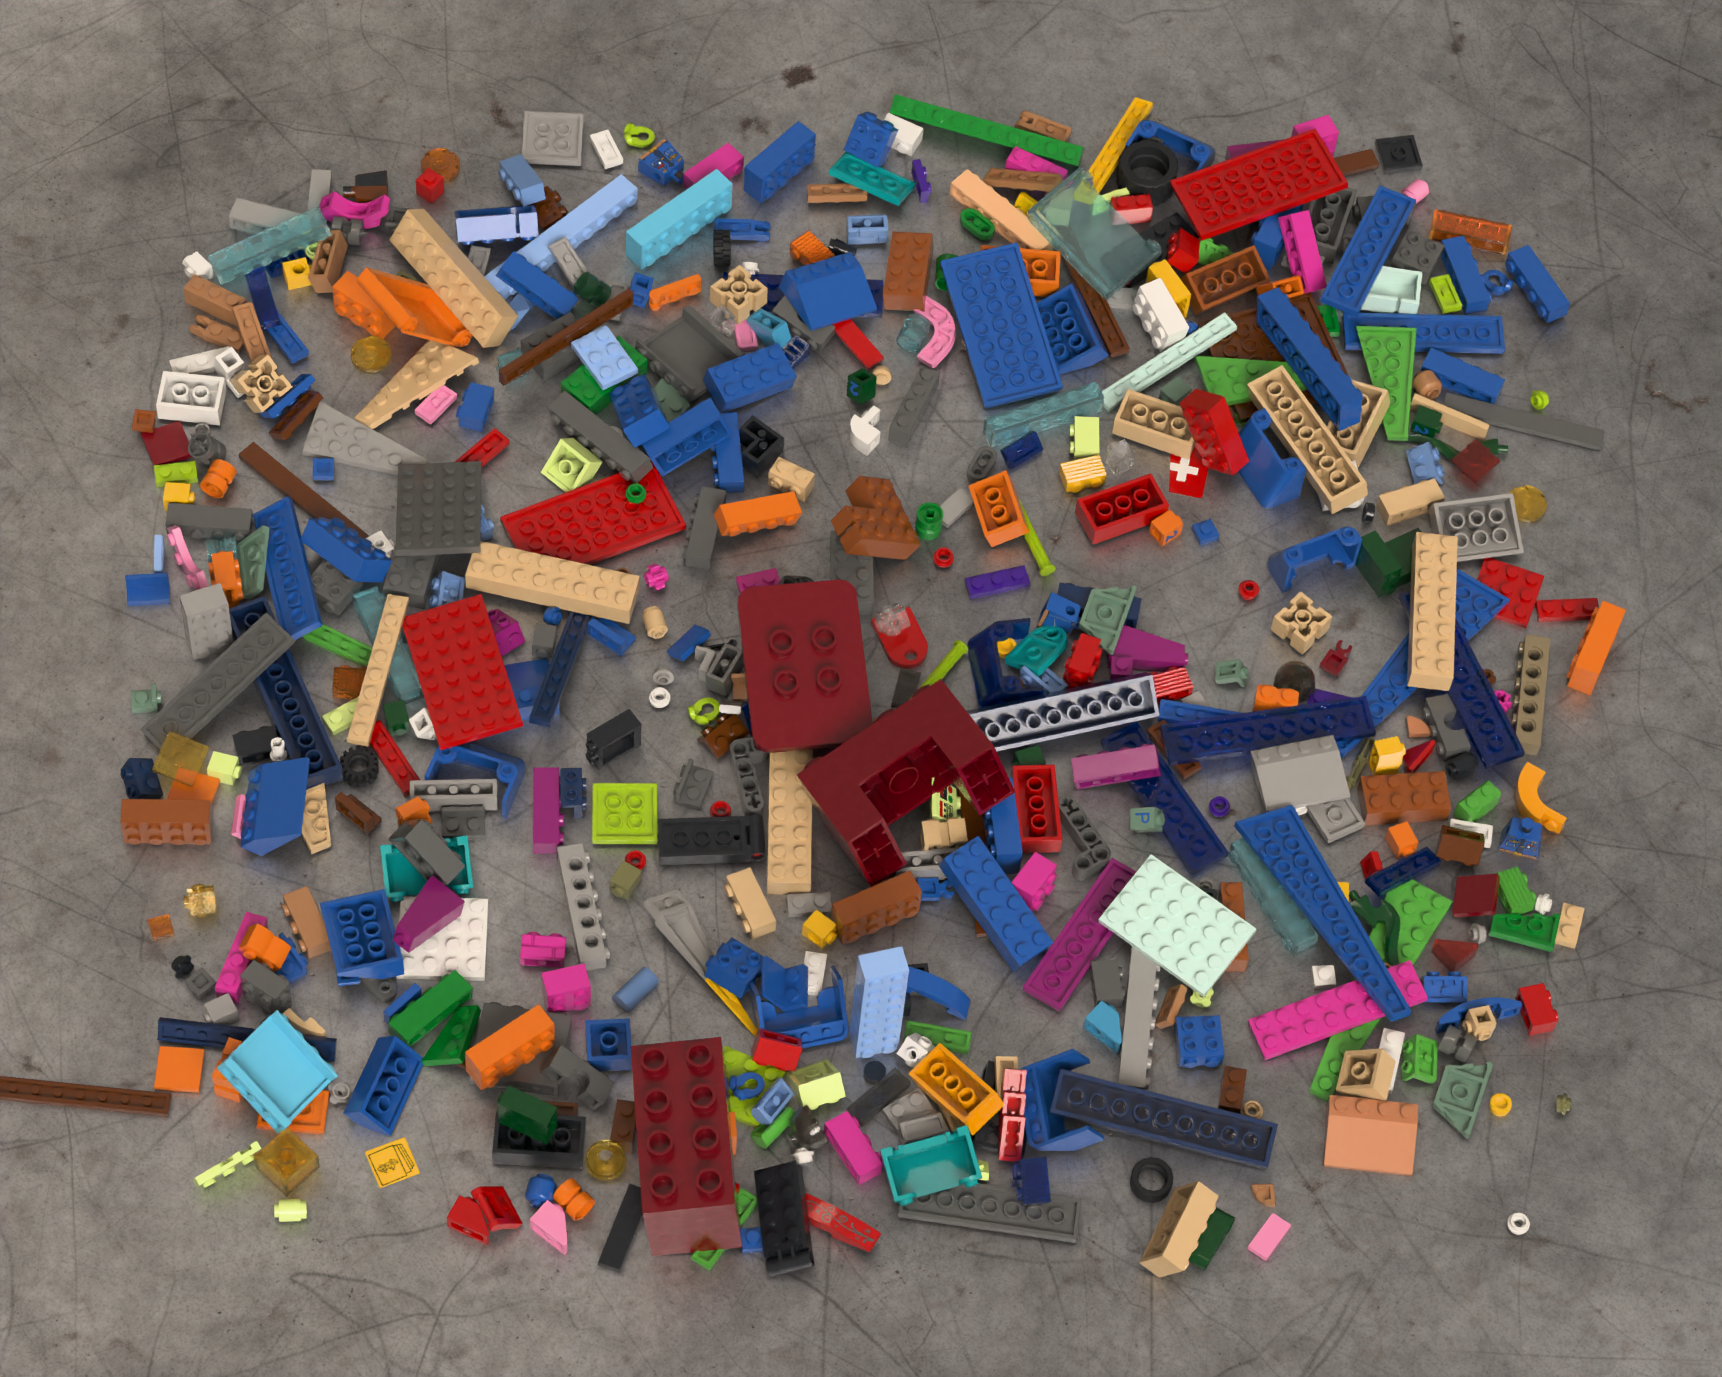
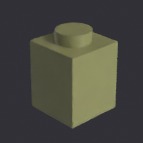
[610,861,642,900]

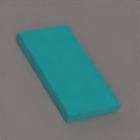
[828,152,916,206]

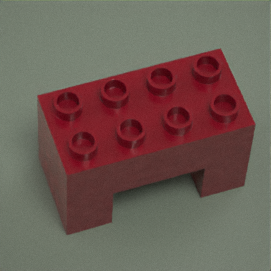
[797,679,1015,887]
[631,1037,742,1256]

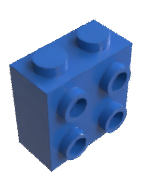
[843,111,899,168]
[705,937,764,999]
[1174,1015,1224,1068]

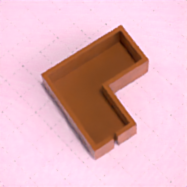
[831,476,921,560]

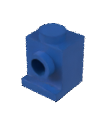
[629,272,654,308]

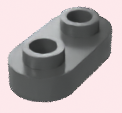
[967,446,997,483]
[360,978,397,1003]

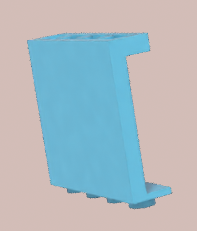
[216,1010,338,1134]

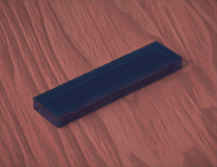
[244,266,281,330]
[1365,846,1441,897]

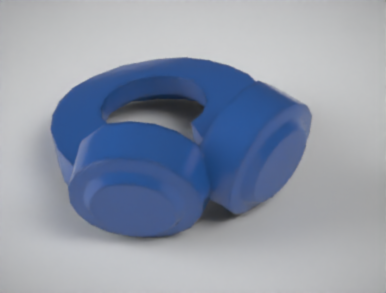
[1483,269,1513,296]
[729,1072,765,1101]

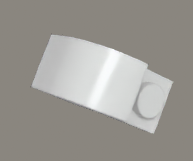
[214,347,245,398]
[849,406,881,456]

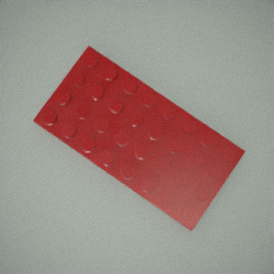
[1170,128,1348,241]
[500,461,686,565]
[402,594,523,751]

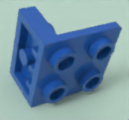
[760,956,808,1012]

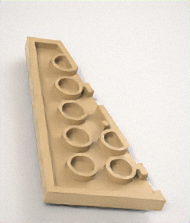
[354,340,479,429]

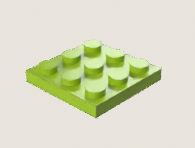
[592,783,657,844]
[723,1046,786,1128]

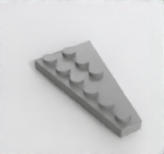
[303,401,428,475]

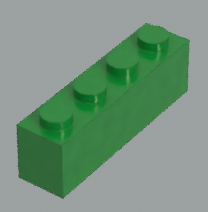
[388,970,473,1047]

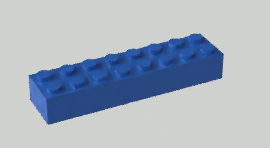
[1256,287,1363,431]

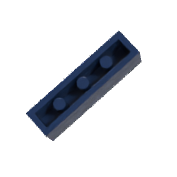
[1057,583,1142,629]

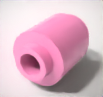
[1401,179,1429,204]

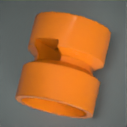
[200,459,237,499]
[553,1178,595,1221]

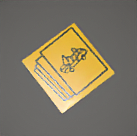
[365,1137,420,1188]

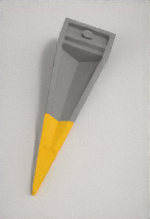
[643,889,758,1037]

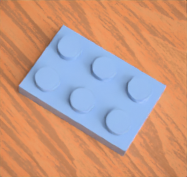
[571,325,638,390]

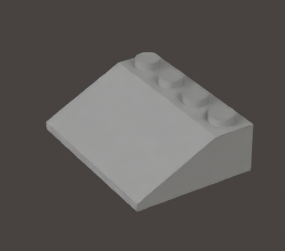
[1428,493,1524,562]
[1250,735,1350,812]

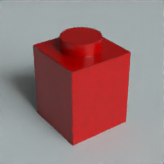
[416,167,445,204]

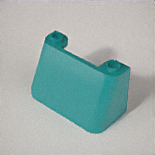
[380,836,473,902]
[880,1125,982,1206]

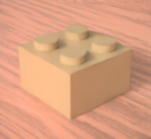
[1336,1048,1396,1100]

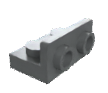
[673,759,714,811]
[441,805,485,840]

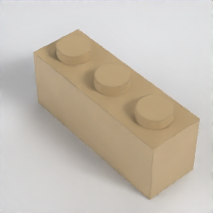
[1376,478,1445,526]
[724,867,776,940]

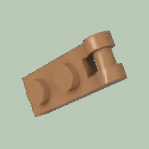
[1014,111,1072,142]

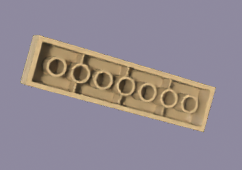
[389,209,518,348]
[1247,365,1368,514]
[1407,532,1458,691]
[465,541,640,624]
[767,749,813,895]

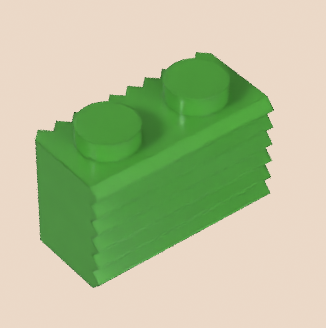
[1453,780,1501,823]
[1495,866,1537,914]

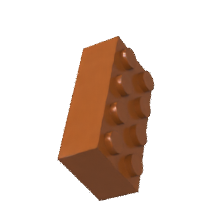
[883,231,934,312]
[1180,245,1271,316]
[1357,771,1451,826]
[120,799,213,845]
[831,871,922,945]

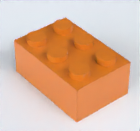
[332,271,396,340]
[968,470,1030,547]

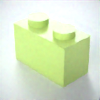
[1069,416,1100,460]

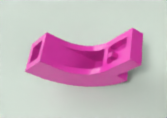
[318,191,390,229]

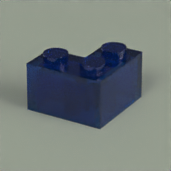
[1011,1157,1051,1206]

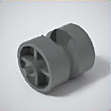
[327,216,368,246]
[188,432,227,467]

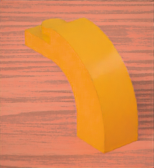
[1514,762,1567,834]

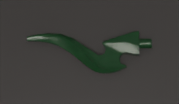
[1408,435,1508,470]
[1349,890,1400,967]

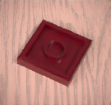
[141,421,192,467]
[1452,873,1500,918]

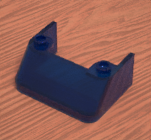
[967,618,1044,708]

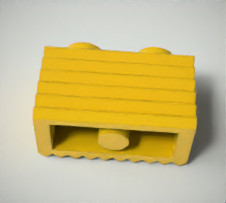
[1058,455,1106,493]
[1368,736,1406,775]

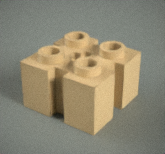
[710,265,768,325]
[229,354,292,413]
[1271,592,1333,655]
[919,817,968,851]

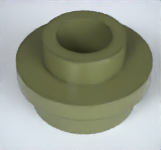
[1557,1093,1572,1115]

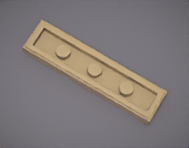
[1411,393,1490,441]

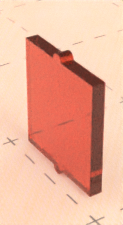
[1451,439,1500,483]

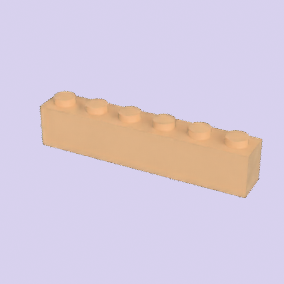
[950,169,1054,251]

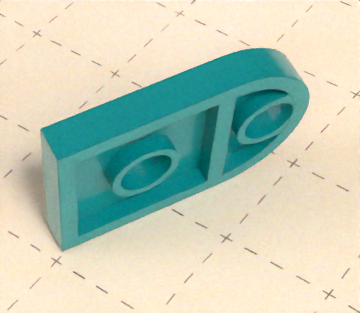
[1004,626,1068,676]

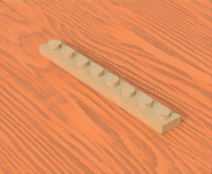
[347,594,409,747]

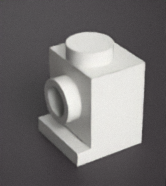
[182,251,214,281]

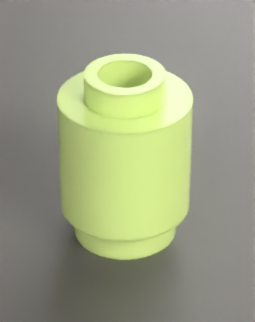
[274,1198,307,1222]

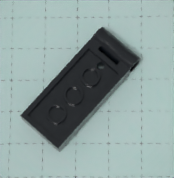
[1100,212,1199,288]
[658,815,766,865]
[754,1160,815,1277]

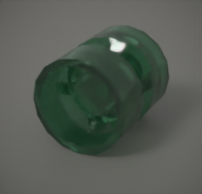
[573,272,611,308]

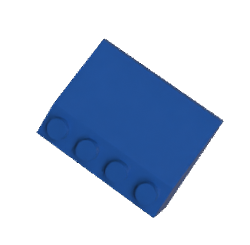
[779,252,877,331]
[1037,283,1109,375]
[504,658,559,720]
[240,757,310,856]
[320,889,405,979]

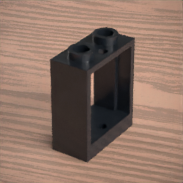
[585,709,642,770]

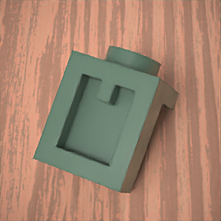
[1215,659,1249,687]
[131,683,162,713]

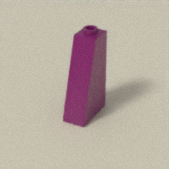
[1107,625,1188,672]
[393,876,465,953]

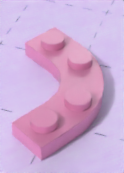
[913,296,956,369]
[167,525,209,590]

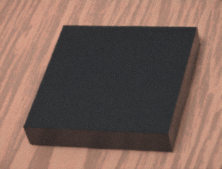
[1375,135,1423,174]

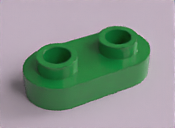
[960,208,995,240]

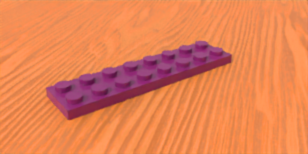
[1023,858,1136,1012]

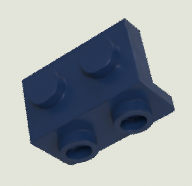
[121,758,163,799]
[560,768,587,818]

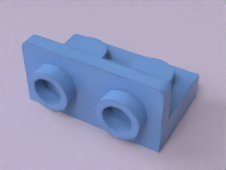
[428,571,465,609]

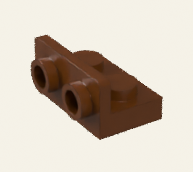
[531,186,569,231]
[335,792,382,835]

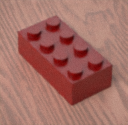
[1180,389,1249,476]
[1075,473,1169,545]
[1010,764,1062,853]

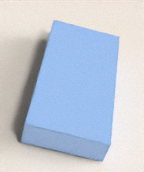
[154,535,165,573]

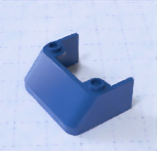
[1125,120,1216,171]
[424,742,526,818]
[749,965,849,1048]
[1021,1049,1105,1151]

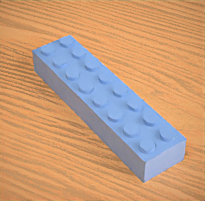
[849,946,909,1058]

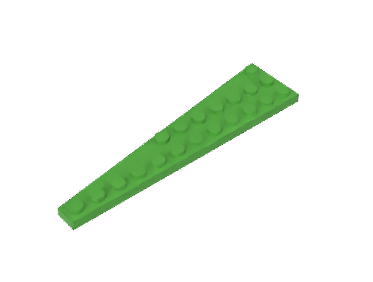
[1309,870,1453,1102]

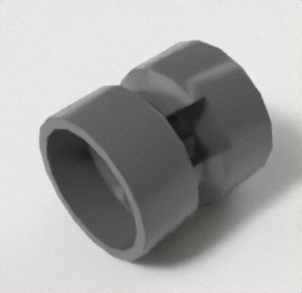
[1438,1024,1478,1064]

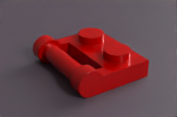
[471,1186,523,1232]

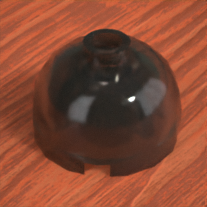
[1273,661,1316,703]
[788,1104,829,1150]

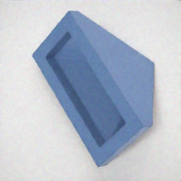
[509,293,535,331]

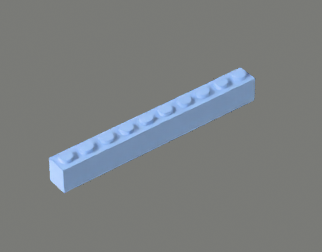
[484,174,638,300]

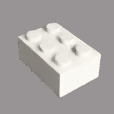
[1133,278,1189,353]
[156,371,226,425]

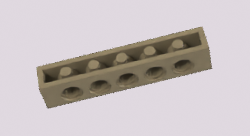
[1509,634,1551,756]

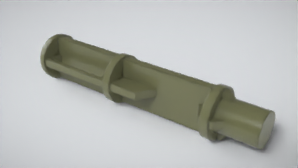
[1346,737,1375,792]

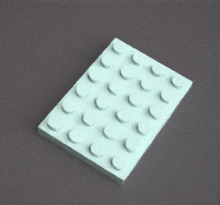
[1099,854,1256,997]

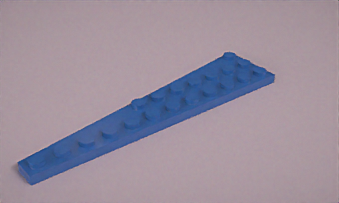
[1333,569,1510,758]

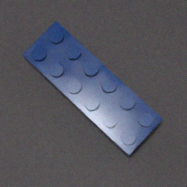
[938,836,1054,972]

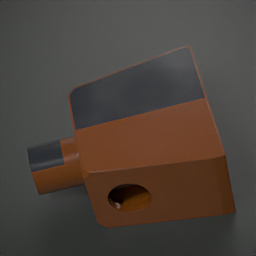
[343,170,388,203]

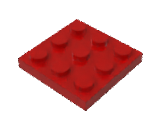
[1477,558,1544,628]

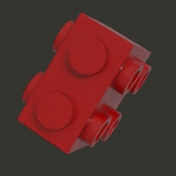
[1063,633,1103,689]

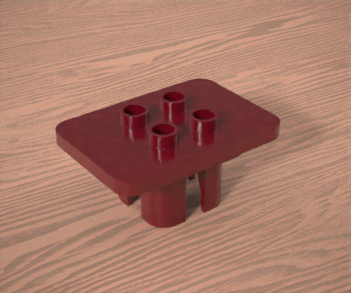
[737,580,873,753]

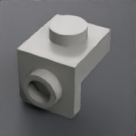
[695,645,716,682]

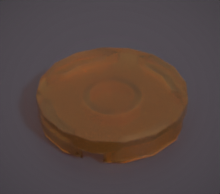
[421,148,460,184]

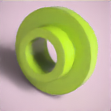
[1530,390,1549,410]

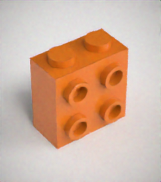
[208,551,243,608]

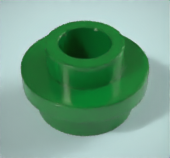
[625,483,646,504]

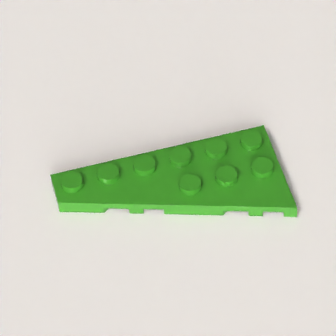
[1356,326,1417,441]
[1195,356,1307,406]

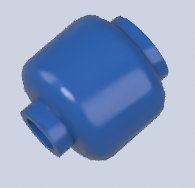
[525,1174,557,1209]

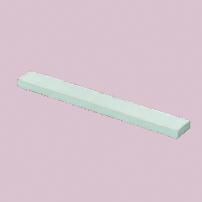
[1096,312,1237,412]

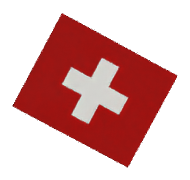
[1169,446,1208,499]

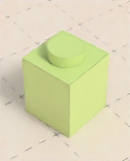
[207,751,242,786]

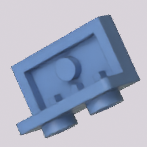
[1406,442,1445,485]
[1019,665,1068,695]

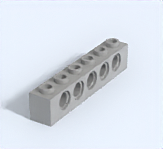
[557,843,610,971]

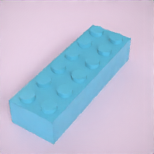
[626,169,733,270]

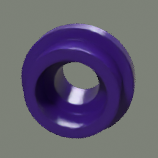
[1208,796,1230,817]

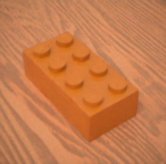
[980,245,1061,297]
[1566,601,1626,696]
[465,1004,555,1091]

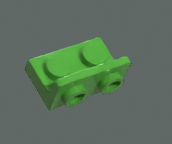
[1197,238,1234,266]
[1401,1034,1438,1084]

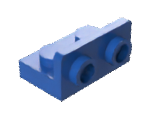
[274,932,308,985]
[1421,972,1467,1003]

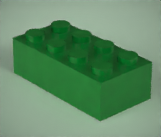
[561,335,648,415]

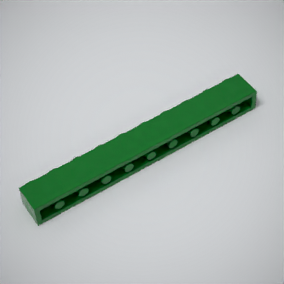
[889,94,1085,167]

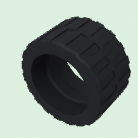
[1116,140,1178,206]

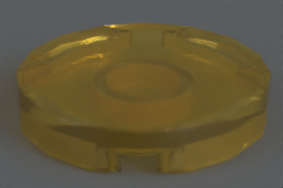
[351,336,391,373]
[1509,485,1547,523]

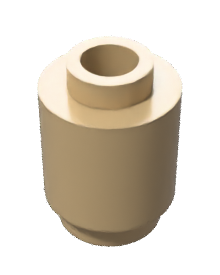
[643,606,668,639]

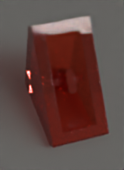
[1431,939,1478,972]

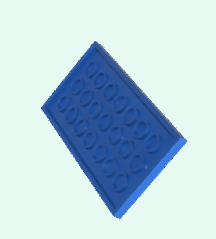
[940,242,1063,409]

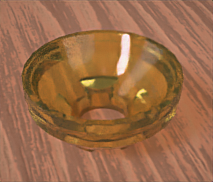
[585,1140,627,1180]

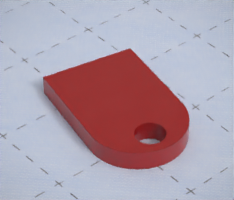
[871,607,928,669]

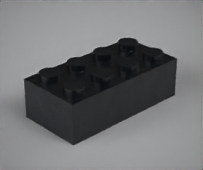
[492,1111,586,1169]

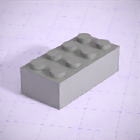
[179,583,233,660]

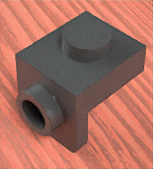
[385,207,410,234]

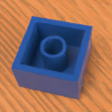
[585,1018,632,1072]

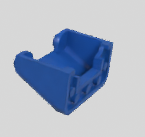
[1238,408,1306,509]
[1267,526,1362,593]

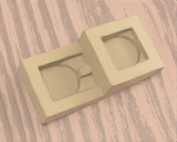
[283,1008,326,1037]

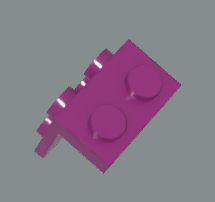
[487,609,526,656]

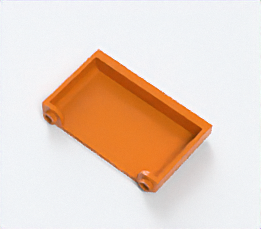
[357,267,473,347]

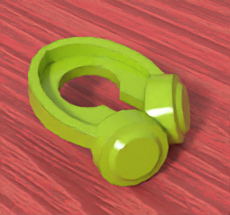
[624,123,655,148]
[687,697,720,726]

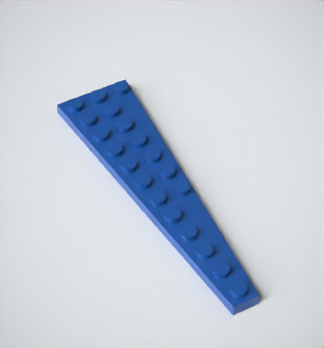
[1234,805,1412,1022]

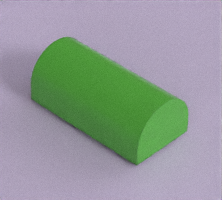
[750,1106,797,1149]

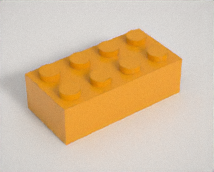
[908,1043,1005,1136]

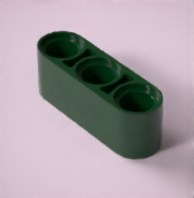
[1189,1207,1235,1271]

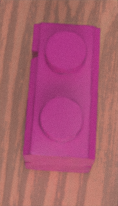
[520,932,566,968]

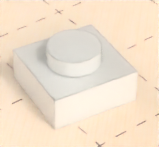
[1311,965,1336,989]

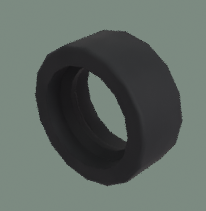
[1130,1157,1174,1203]

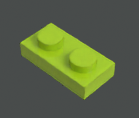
[1429,274,1463,314]
[154,461,198,487]

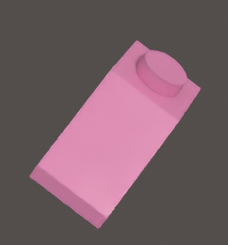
[530,1200,568,1255]

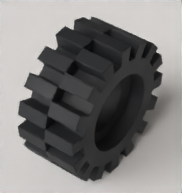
[713,230,731,266]
[340,745,379,788]

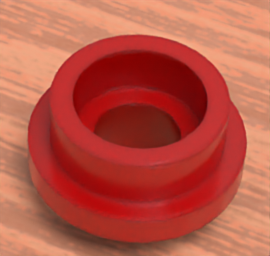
[933,547,954,568]
[1238,580,1259,600]
[710,801,731,817]
[625,850,646,870]

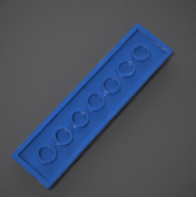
[1320,185,1416,317]
[1342,312,1505,354]
[253,496,323,640]

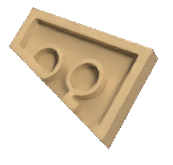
[301,782,331,854]

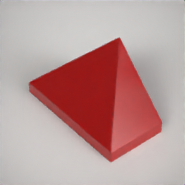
[1402,740,1436,773]

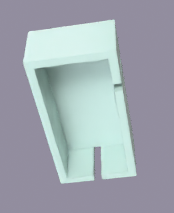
[1361,266,1422,314]

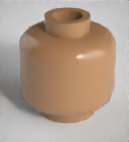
[1412,370,1442,400]

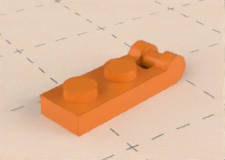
[649,274,702,311]

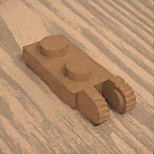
[189,314,244,354]

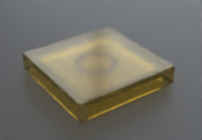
[152,731,210,787]

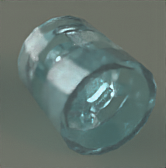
[896,314,931,353]
[206,536,238,562]

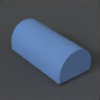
[612,967,659,1013]
[751,1077,795,1125]

